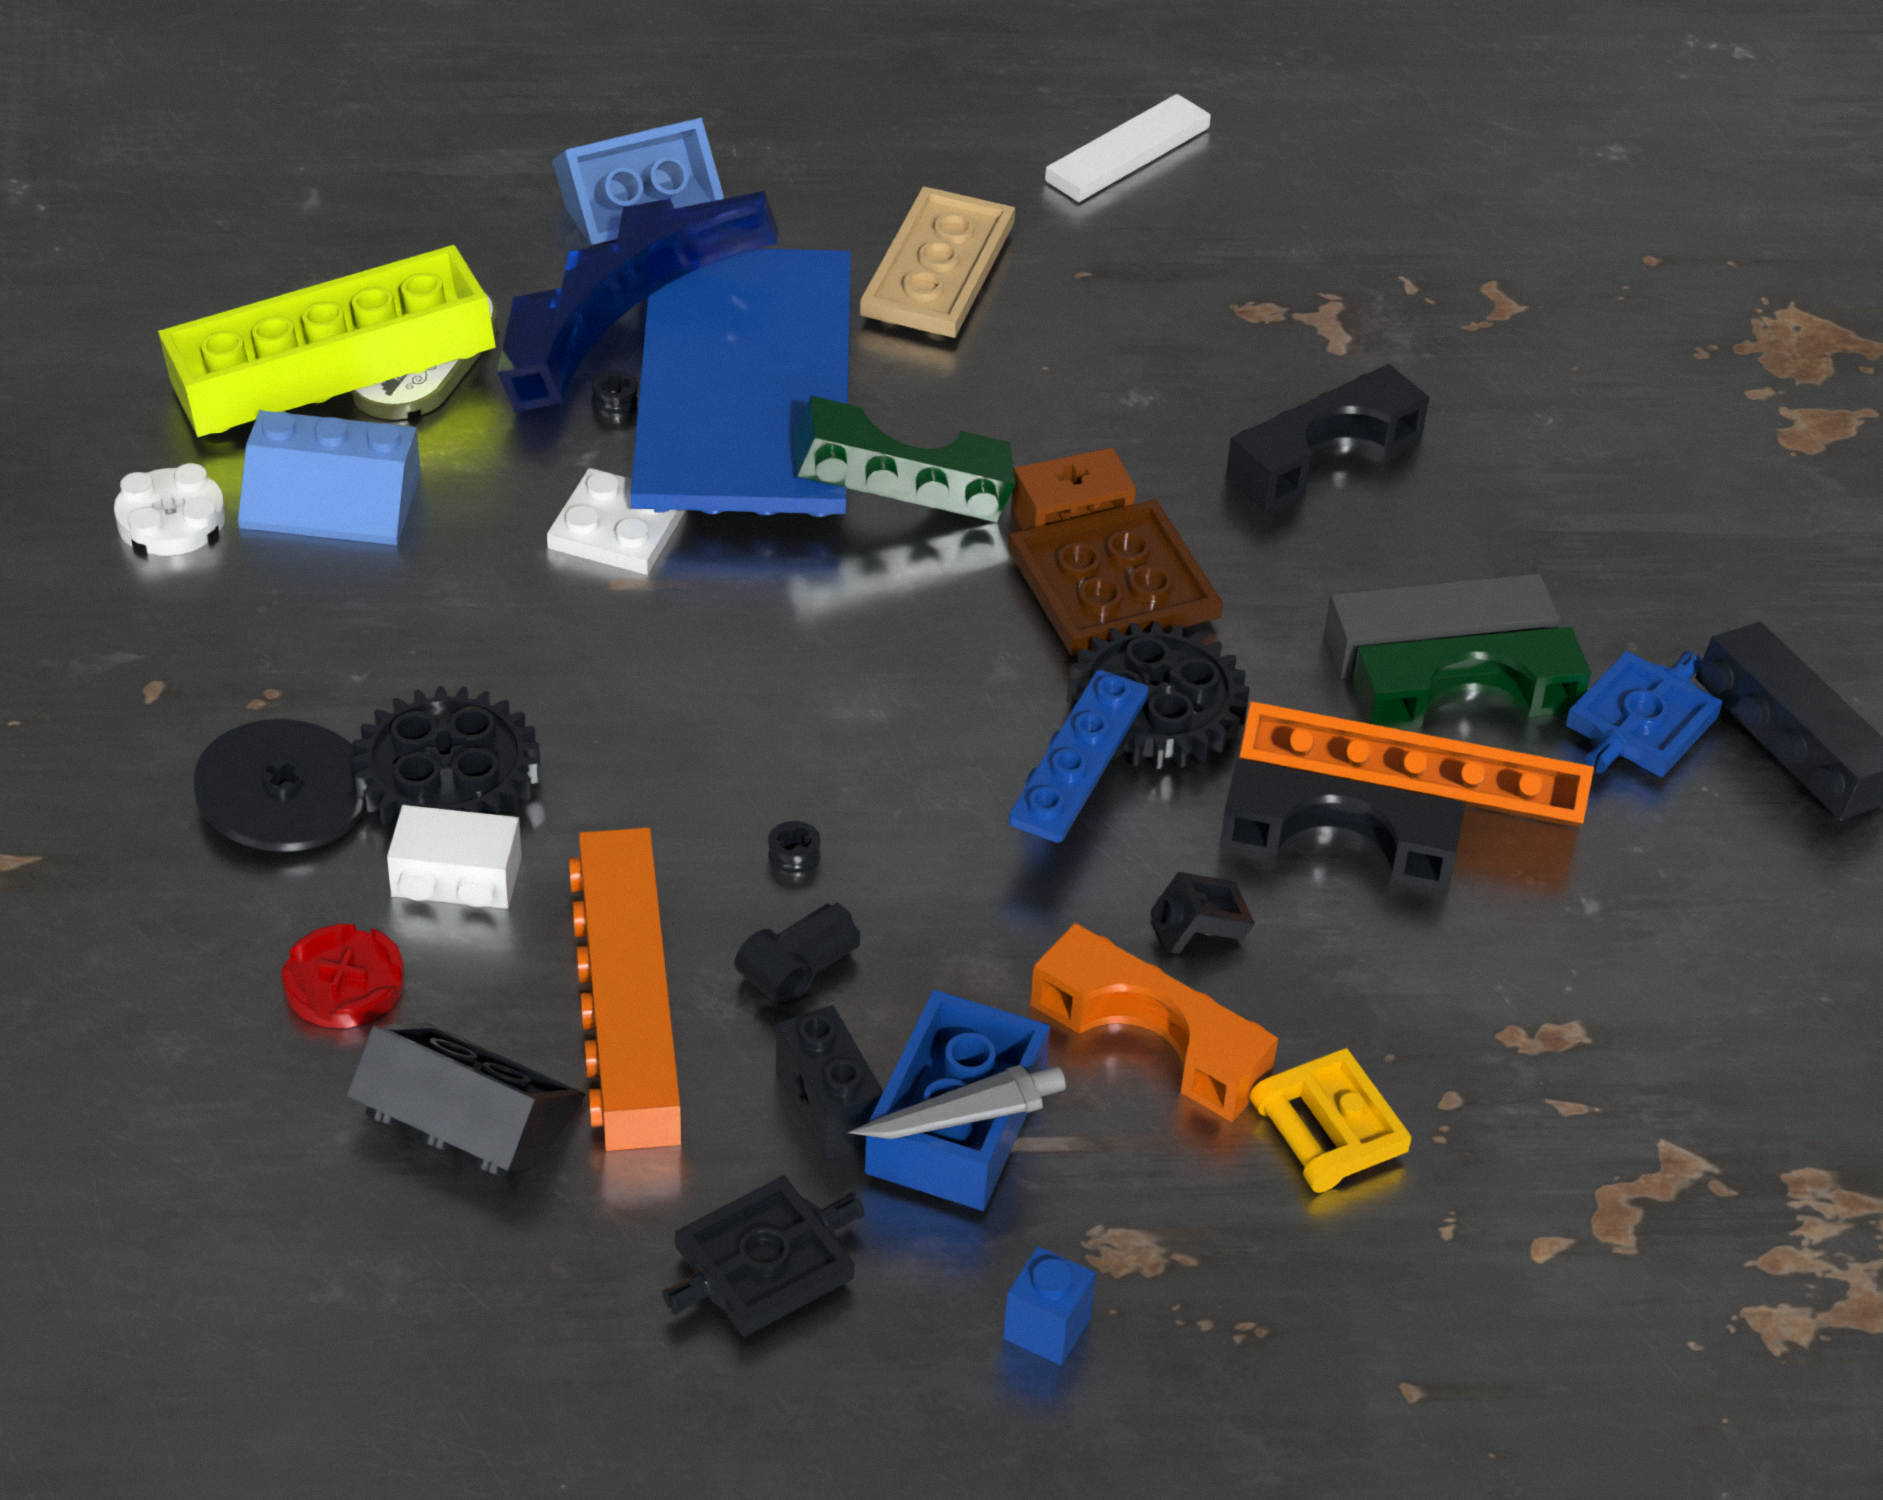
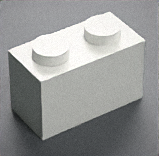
[387,805,522,909]

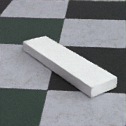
[1045,94,1211,202]

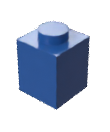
[1003,1246,1096,1366]

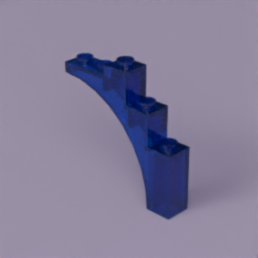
[497,191,779,412]

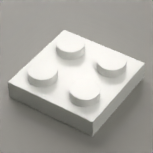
[547,468,686,575]

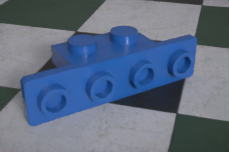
[1009,670,1149,843]

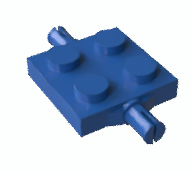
[1566,650,1723,778]

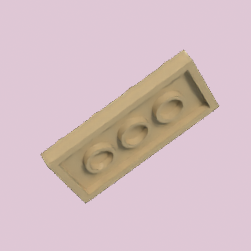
[860,186,1015,338]

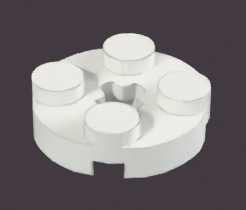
[114,463,226,556]

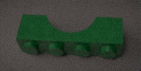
[794,395,1016,522]
[1351,627,1591,730]

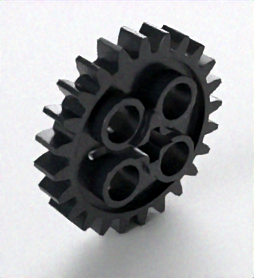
[1066,622,1250,769]
[350,686,540,825]

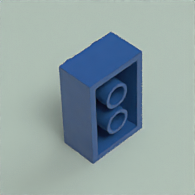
[865,989,1051,1211]

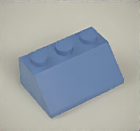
[552,117,728,247]
[238,410,421,546]

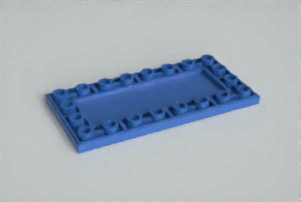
[631,245,851,517]

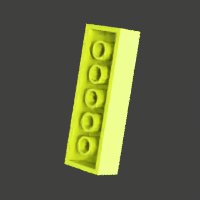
[158,245,496,437]

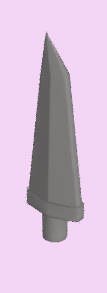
[848,1065,1066,1139]

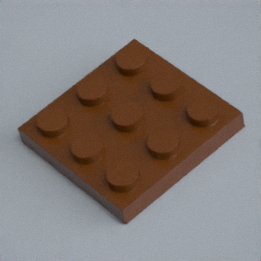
[1008,499,1223,656]

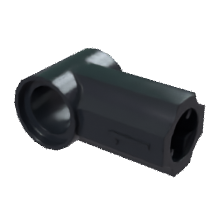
[734,902,860,1008]

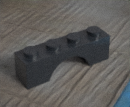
[1226,364,1429,512]
[1220,758,1466,891]

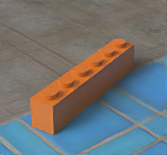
[1239,701,1594,828]
[569,827,681,1151]

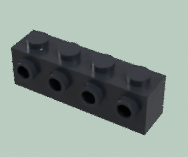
[1695,621,1883,821]

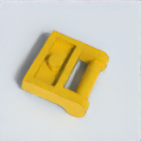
[1249,1048,1412,1193]

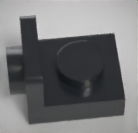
[1151,872,1255,954]

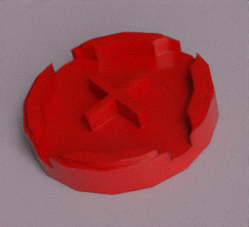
[281,923,405,1029]

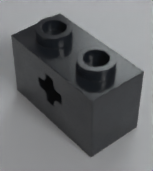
[776,1005,883,1161]

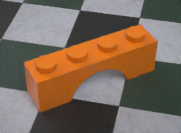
[1030,923,1279,1122]

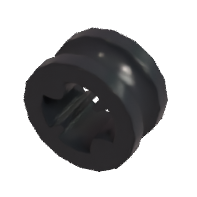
[591,370,638,418]
[768,821,821,877]

